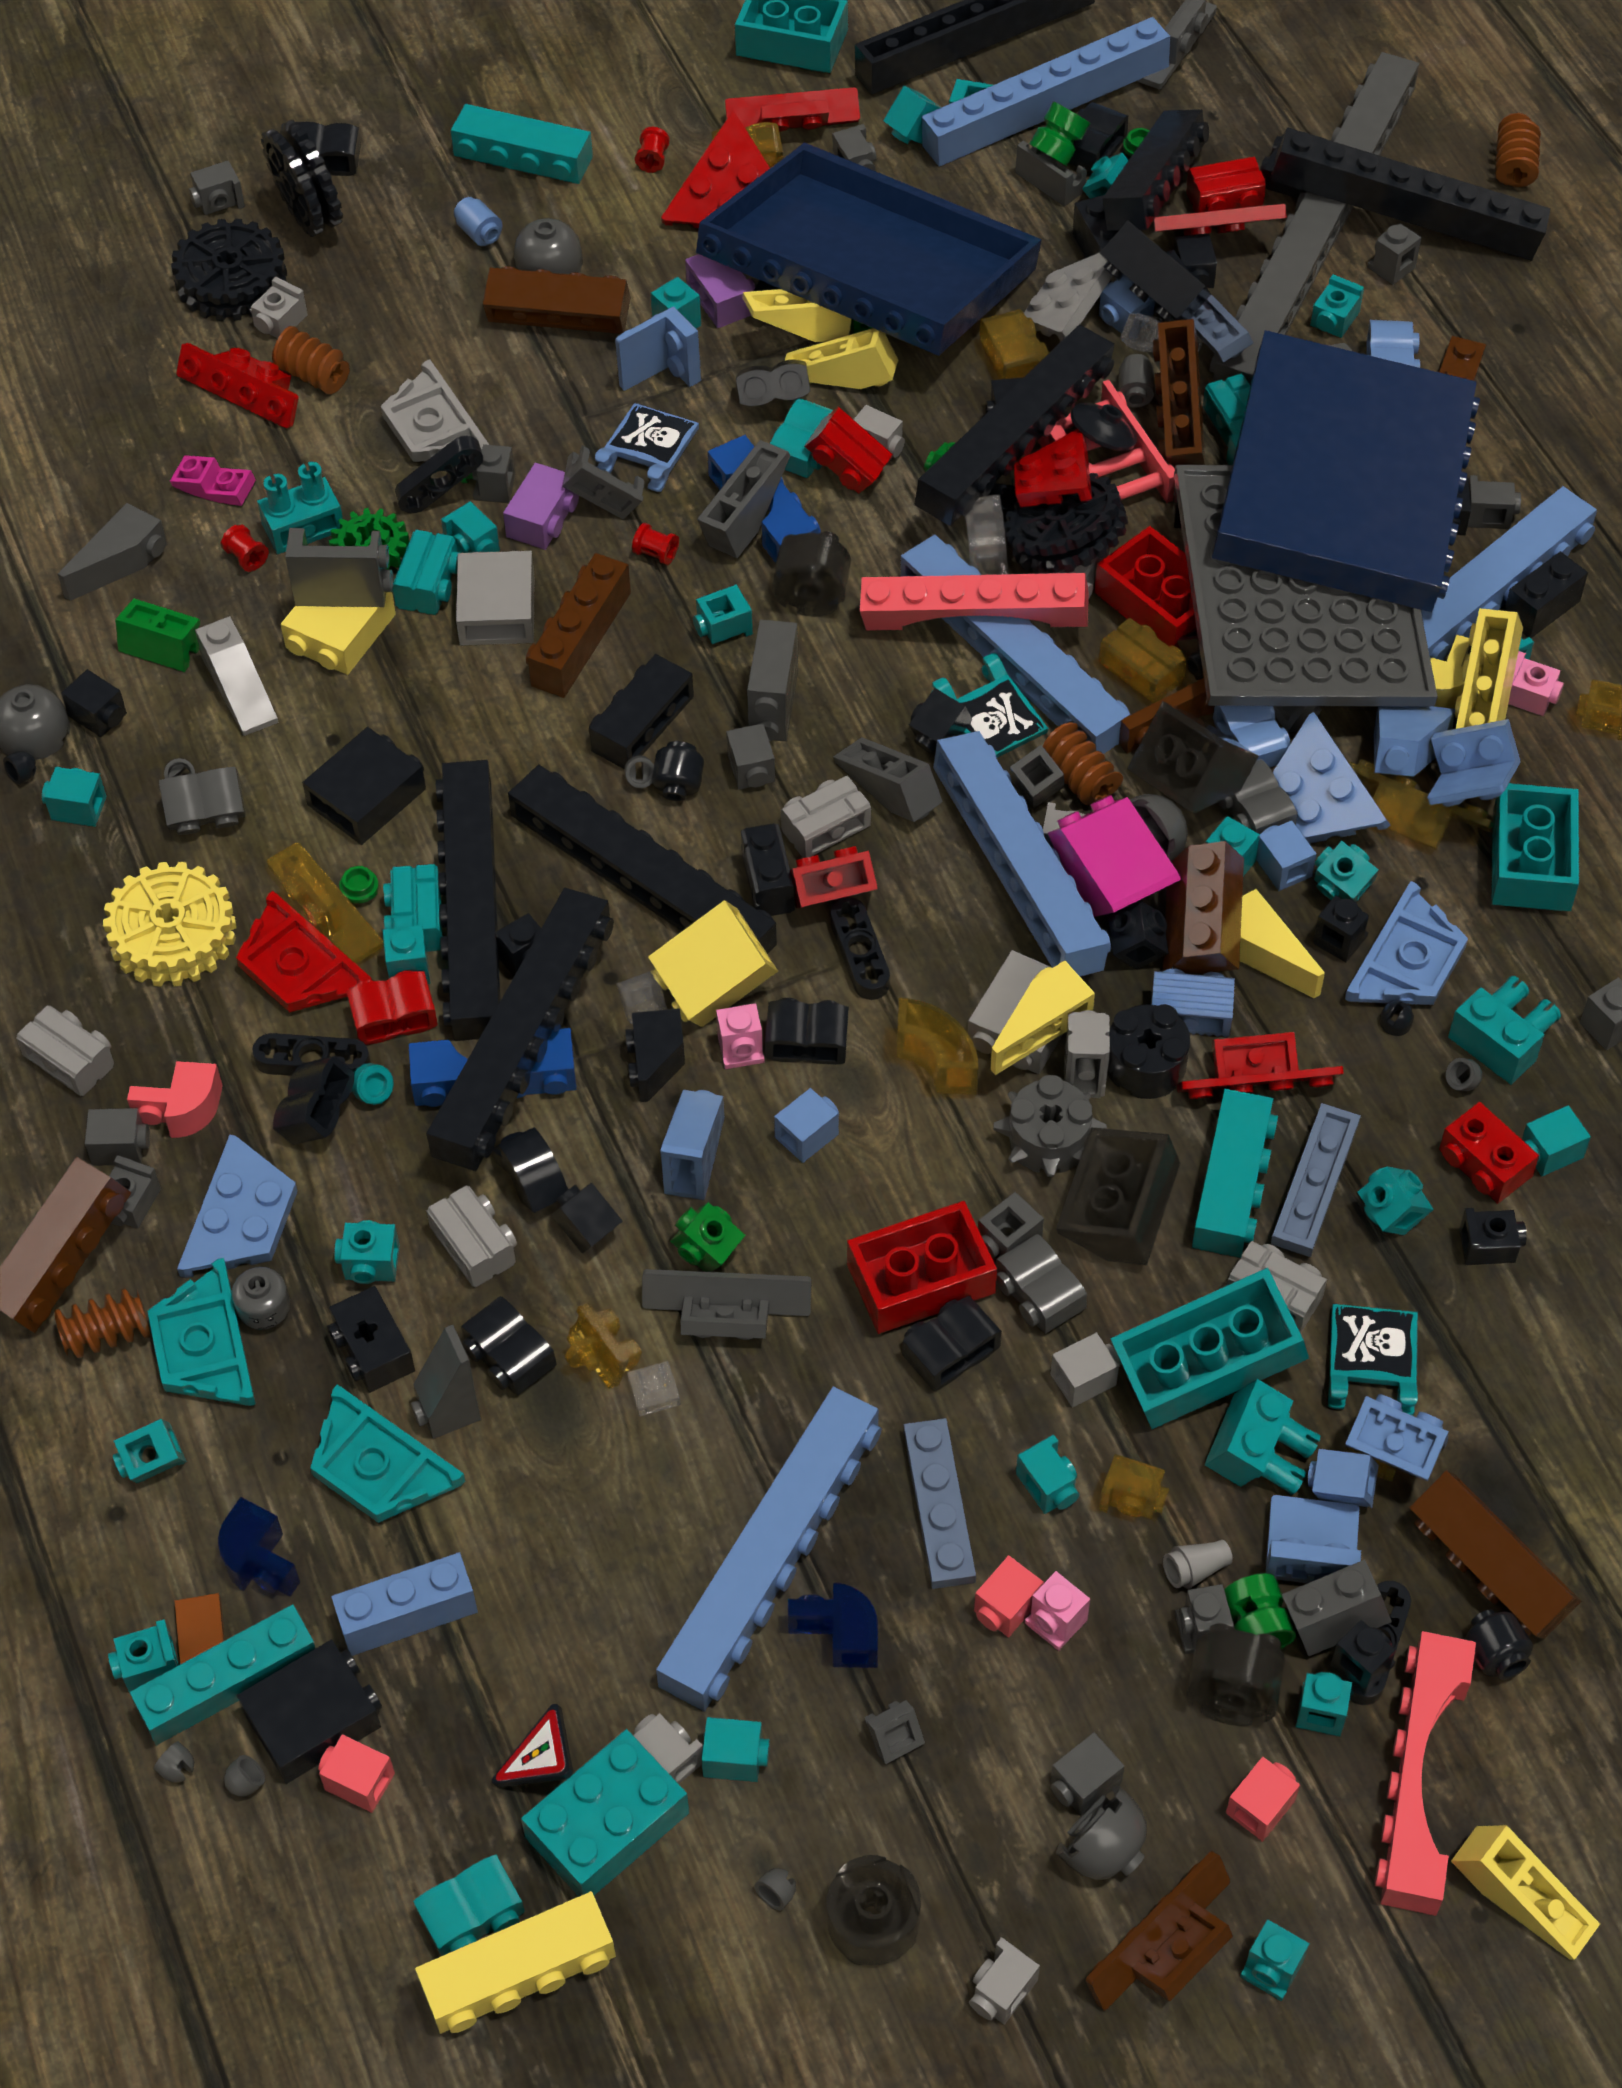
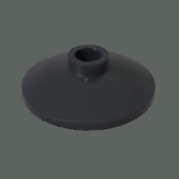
[1071,403,1137,451]

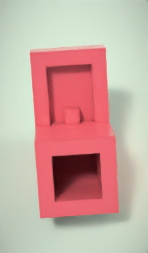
[127,1061,223,1138]

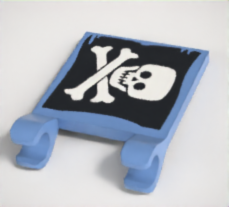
[595,403,699,492]

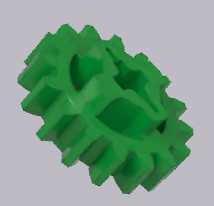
[329,508,410,570]

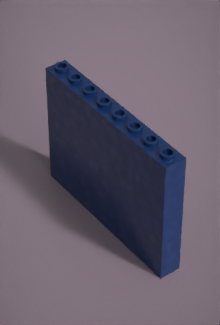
[696,142,1042,356]
[1212,330,1480,612]

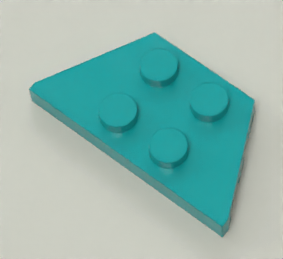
[147,1258,256,1406]
[310,1384,465,1523]

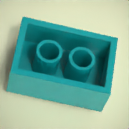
[735,0,848,73]
[1492,783,1579,911]
[521,1729,689,1897]

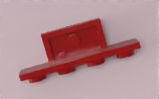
[725,87,860,132]
[176,343,299,428]
[1177,1032,1344,1099]

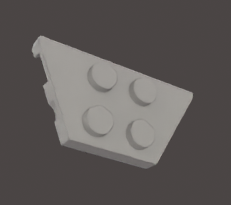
[1021,253,1113,342]
[381,359,489,462]

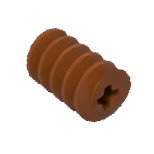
[1495,112,1541,187]
[272,326,350,394]
[1043,722,1124,806]
[55,1288,150,1359]

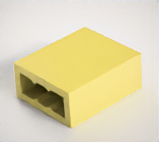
[281,592,396,675]
[648,900,778,1027]

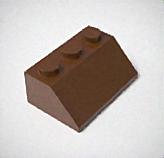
[1162,841,1244,975]

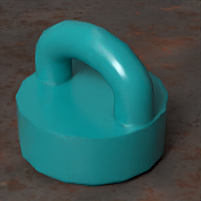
[351,1063,394,1105]

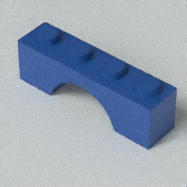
[707,435,821,569]
[409,1028,577,1107]

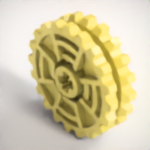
[103,862,237,987]

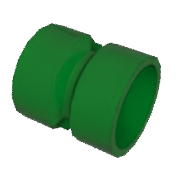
[1029,101,1091,166]
[1224,1573,1297,1657]

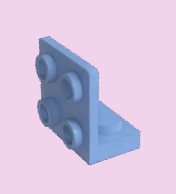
[615,306,701,391]
[1427,719,1521,807]
[1345,1394,1449,1482]
[1266,1495,1361,1583]

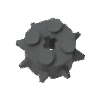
[993,1075,1107,1177]

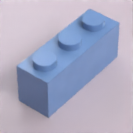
[331,1552,478,1656]

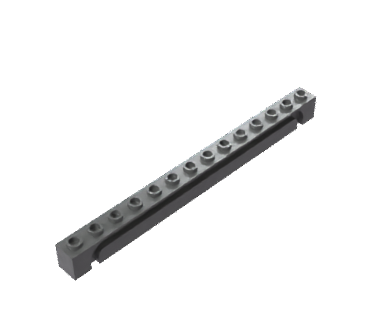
[1209,52,1419,386]

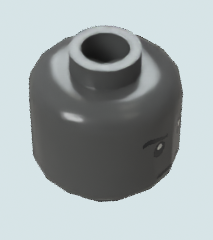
[232,1267,290,1330]

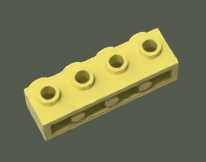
[1455,608,1523,729]
[415,1891,616,2034]

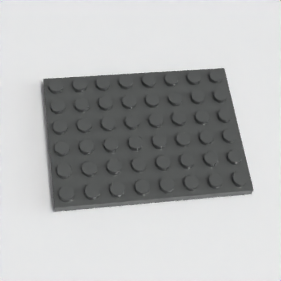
[1174,465,1438,706]

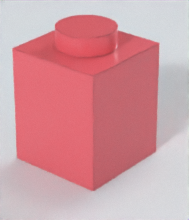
[974,1555,1044,1638]
[318,1734,395,1813]
[1226,1757,1300,1842]

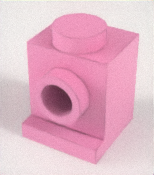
[1508,651,1564,716]
[716,1003,765,1069]
[1025,1571,1090,1651]

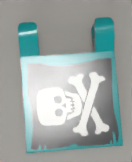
[932,653,1049,758]
[1328,1304,1418,1416]

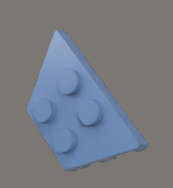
[1273,712,1391,843]
[1345,881,1468,1005]
[177,1135,298,1278]

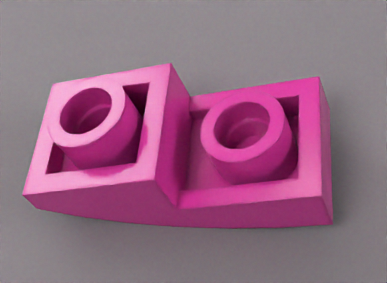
[170,456,256,506]

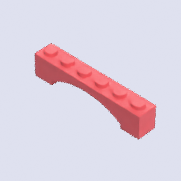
[860,573,1089,631]
[1375,1631,1476,1916]

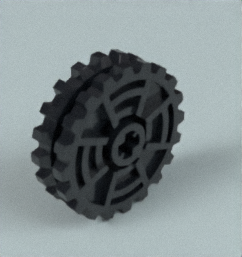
[261,119,343,237]
[171,218,287,321]
[1003,473,1128,574]

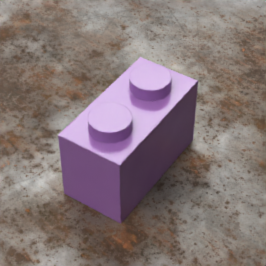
[685,254,755,328]
[503,462,579,550]

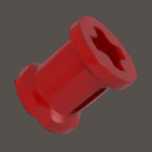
[635,127,670,173]
[632,523,679,566]
[220,524,269,572]

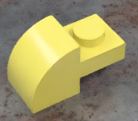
[1431,635,1470,709]

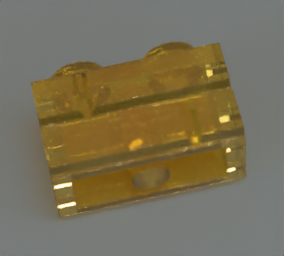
[1099,618,1187,703]

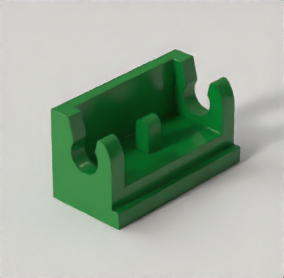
[115,598,200,672]

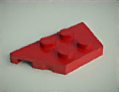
[661,112,770,228]
[1153,204,1286,236]
[1014,429,1092,507]
[236,891,372,1013]

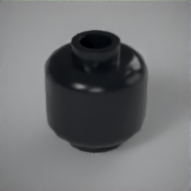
[652,741,704,801]
[1465,1609,1533,1680]

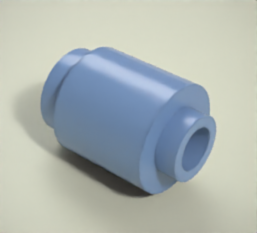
[454,197,502,246]

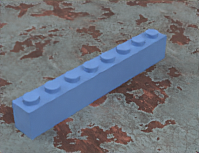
[921,17,1170,167]
[1421,486,1597,661]
[901,534,1131,754]
[933,731,1111,976]
[656,1386,882,1712]

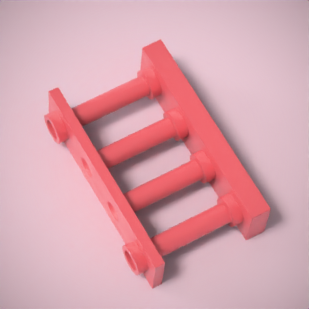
[1038,380,1175,503]

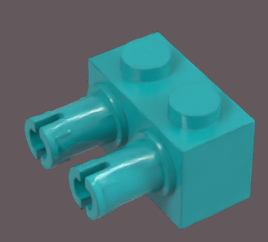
[257,462,343,555]
[1448,976,1561,1085]
[1204,1379,1321,1495]

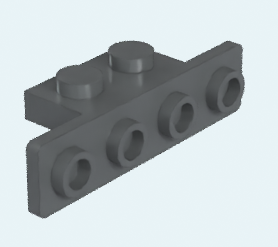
[1137,0,1217,89]
[642,1269,812,1340]

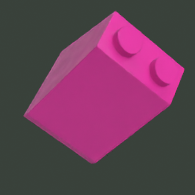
[1048,795,1181,917]

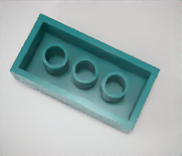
[1110,1267,1309,1429]

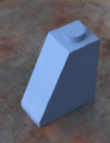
[1373,706,1455,777]
[661,1090,725,1200]

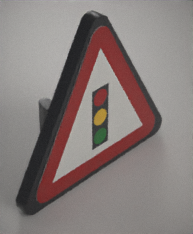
[492,1704,573,1787]

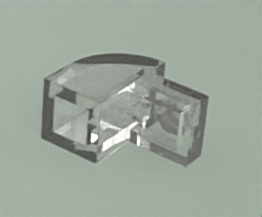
[965,495,1008,575]

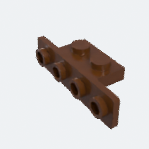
[1086,1851,1233,2010]

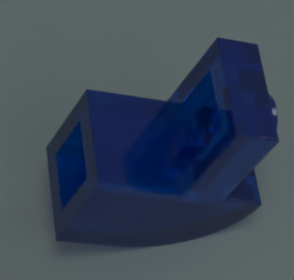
[218,1497,300,1597]
[788,1583,878,1668]

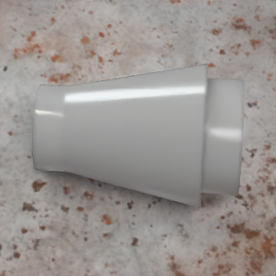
[1163,1540,1233,1589]

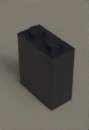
[302,726,426,845]
[236,1639,382,1784]

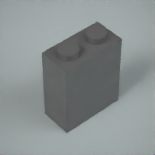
[747,619,798,741]

